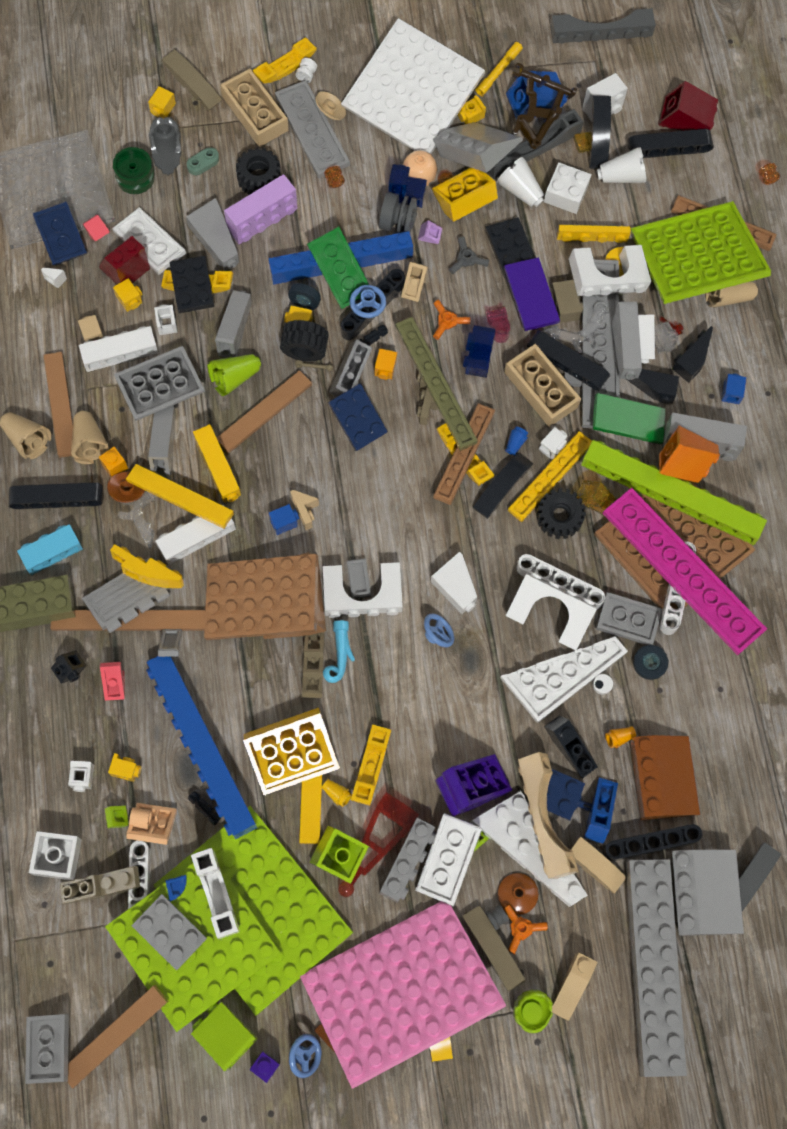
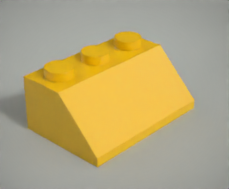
[432,168,498,222]

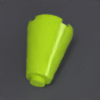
[207,354,261,396]

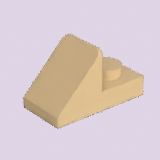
[401,262,428,302]
[290,490,319,530]

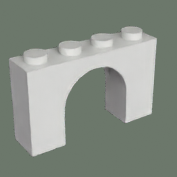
[569,245,651,296]
[323,562,402,618]
[506,572,597,650]
[191,848,240,939]

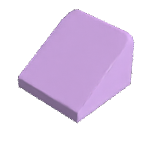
[418,220,442,244]

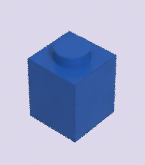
[721,374,746,404]
[268,504,299,535]

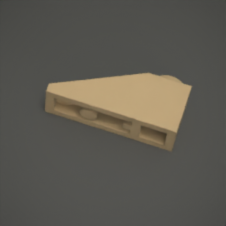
[552,952,598,1021]

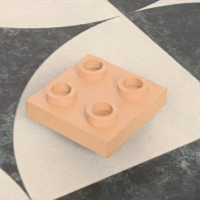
[126,803,177,845]

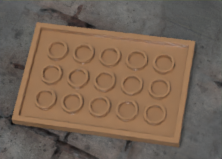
[204,554,318,640]

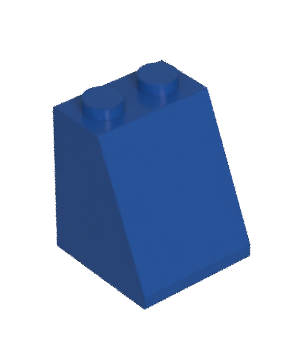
[506,71,568,119]

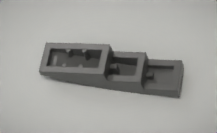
[739,842,782,911]

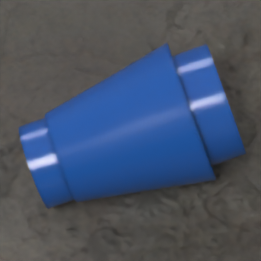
[505,426,528,456]

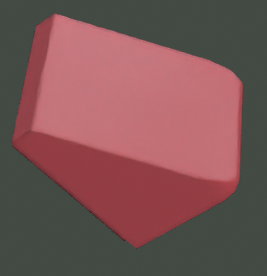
[83,215,110,241]

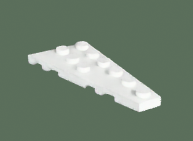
[500,637,628,723]
[471,791,588,907]

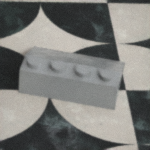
[434,122,523,173]
[114,346,205,421]
[672,850,744,936]

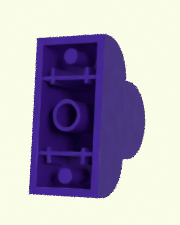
[435,754,512,817]

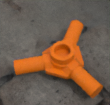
[433,300,470,340]
[503,904,548,954]

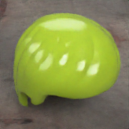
[513,989,553,1034]

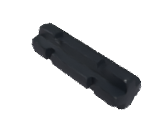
[359,325,388,346]
[188,791,221,825]

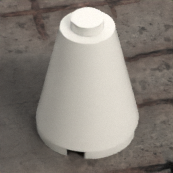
[597,147,646,183]
[497,157,544,207]

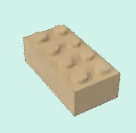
[220,69,289,147]
[504,344,581,427]

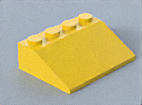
[243,707,339,795]

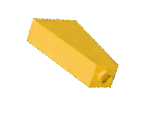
[193,424,241,503]

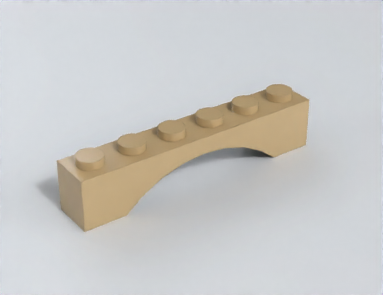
[518,752,578,879]

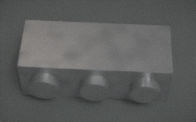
[329,339,372,396]

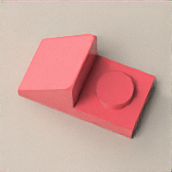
[100,662,125,701]

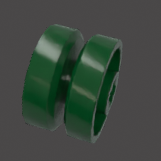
[113,147,155,194]

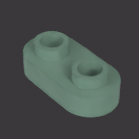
[187,148,219,176]

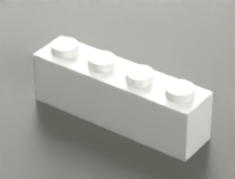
[79,326,158,372]
[155,505,236,565]

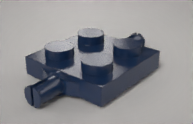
[547,769,592,821]

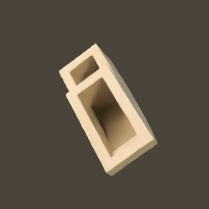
[570,837,627,894]

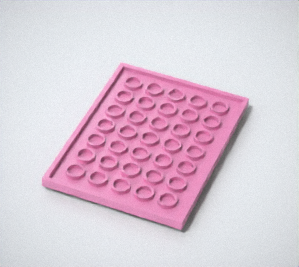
[300,901,506,1089]

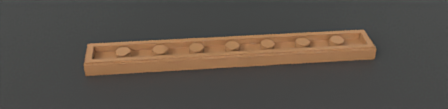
[50,610,205,631]

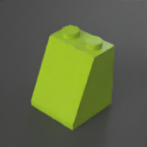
[191,1002,258,1072]

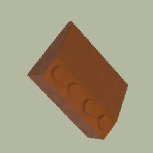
[630,735,700,820]

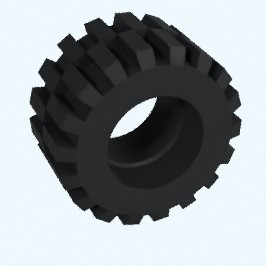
[236,147,281,195]
[280,320,329,362]

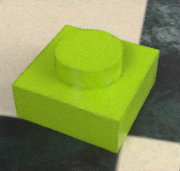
[105,806,129,828]

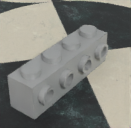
[380,818,436,903]

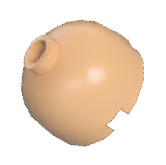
[402,150,437,187]

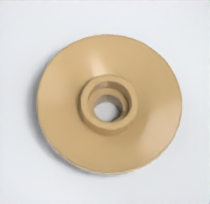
[315,92,346,120]

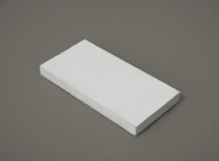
[112,207,186,275]
[415,813,482,906]

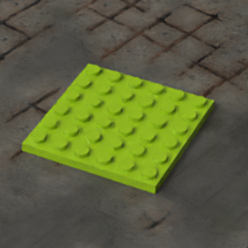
[631,201,771,304]
[105,863,281,1032]

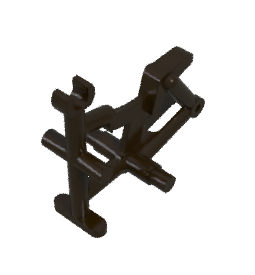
[512,63,577,149]

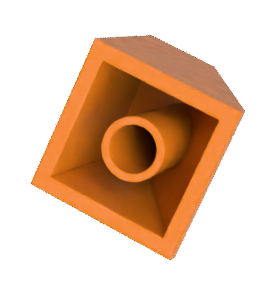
[659,426,720,483]

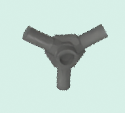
[449,237,489,274]

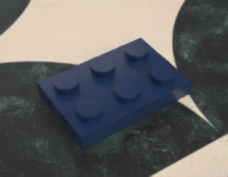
[33,201,87,266]
[327,383,388,451]

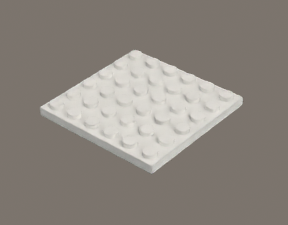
[341,18,485,154]

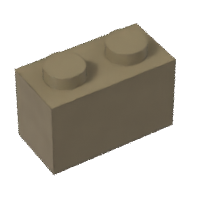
[550,279,583,323]

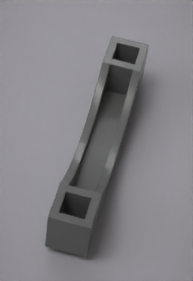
[550,8,656,44]
[488,109,584,179]

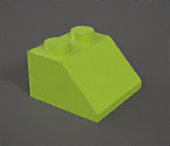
[309,826,369,884]

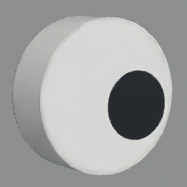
[593,674,613,695]

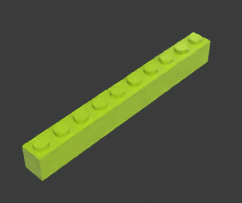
[581,440,767,545]

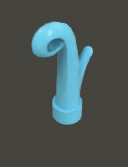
[323,620,355,683]

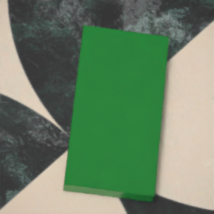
[307,227,369,309]
[592,393,665,445]

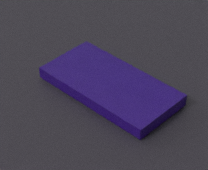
[504,257,560,331]

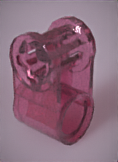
[486,306,510,343]

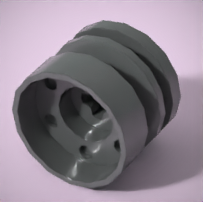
[379,191,418,233]

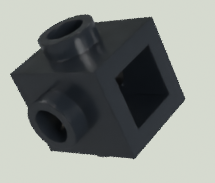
[51,650,87,684]

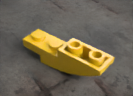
[110,544,184,588]

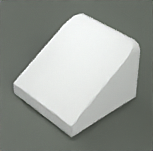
[41,268,67,288]

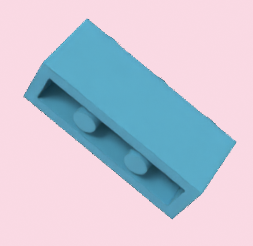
[17,524,83,575]

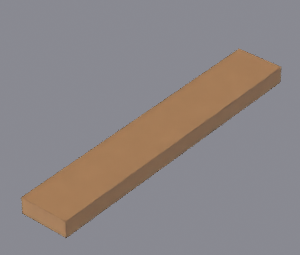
[671,195,777,251]
[43,352,73,458]
[217,370,312,454]
[433,403,495,505]
[67,985,169,1089]

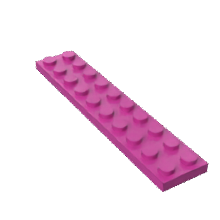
[603,488,767,656]

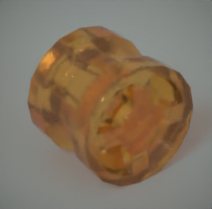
[759,163,780,185]
[324,166,345,188]

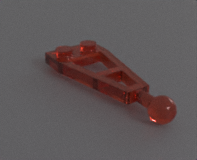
[338,792,420,897]

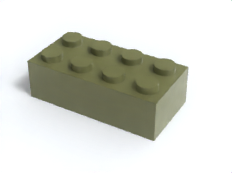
[0,575,76,632]

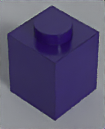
[250,1051,281,1083]

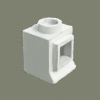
[154,304,178,335]
[539,427,568,460]
[68,761,94,792]

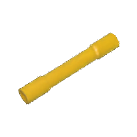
[475,42,523,96]

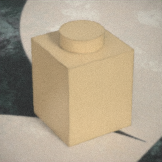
[78,315,103,342]

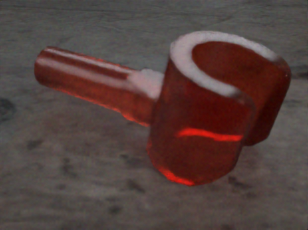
[660,317,684,336]

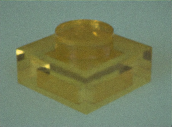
[574,131,592,153]

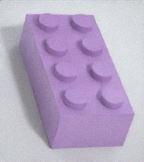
[224,174,297,244]

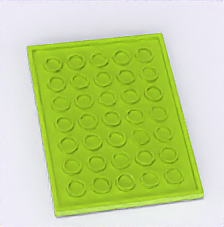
[153,806,353,1016]

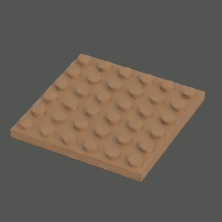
[594,478,755,612]

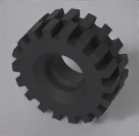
[536,488,586,539]

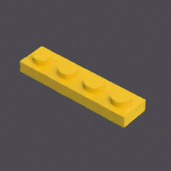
[557,225,631,243]

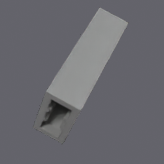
[186,198,239,271]
[215,290,252,358]
[612,302,642,380]
[148,405,176,480]

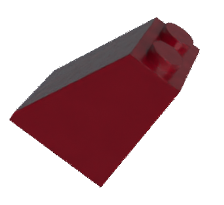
[658,81,718,131]
[99,236,150,285]

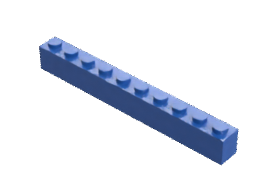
[146,656,257,840]

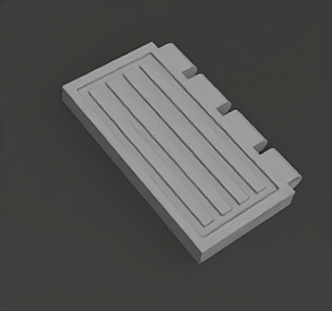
[82,558,170,633]

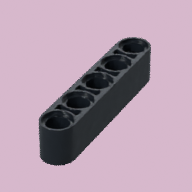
[627,129,714,158]
[341,269,405,340]
[527,330,610,391]
[9,482,103,509]
[603,824,703,861]

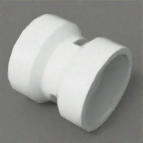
[295,58,317,83]

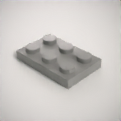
[596,592,663,645]
[132,894,207,970]
[25,1014,69,1084]

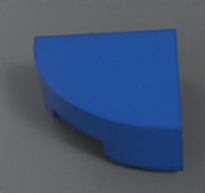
[165,875,187,901]

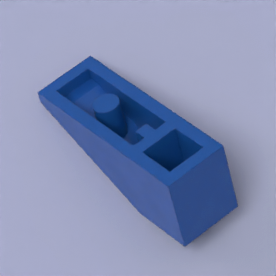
[584,777,618,844]

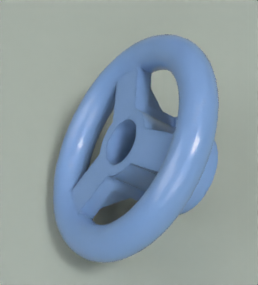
[350,285,386,318]
[424,614,455,647]
[289,1034,322,1078]

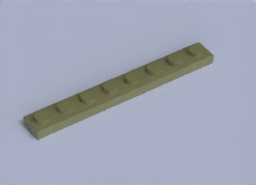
[395,317,478,451]

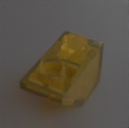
[577,480,617,515]

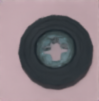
[288,283,321,310]
[633,645,669,680]

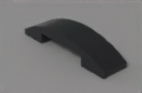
[589,96,611,169]
[473,453,533,519]

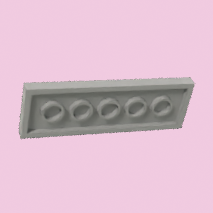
[275,80,350,178]

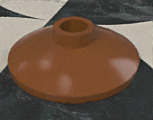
[107,472,145,503]
[498,873,539,915]

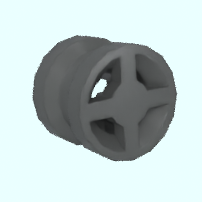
[485,905,510,931]

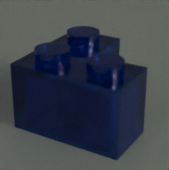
[388,164,427,208]
[463,325,496,378]

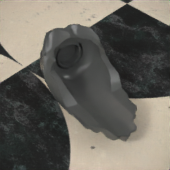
[149,117,181,176]

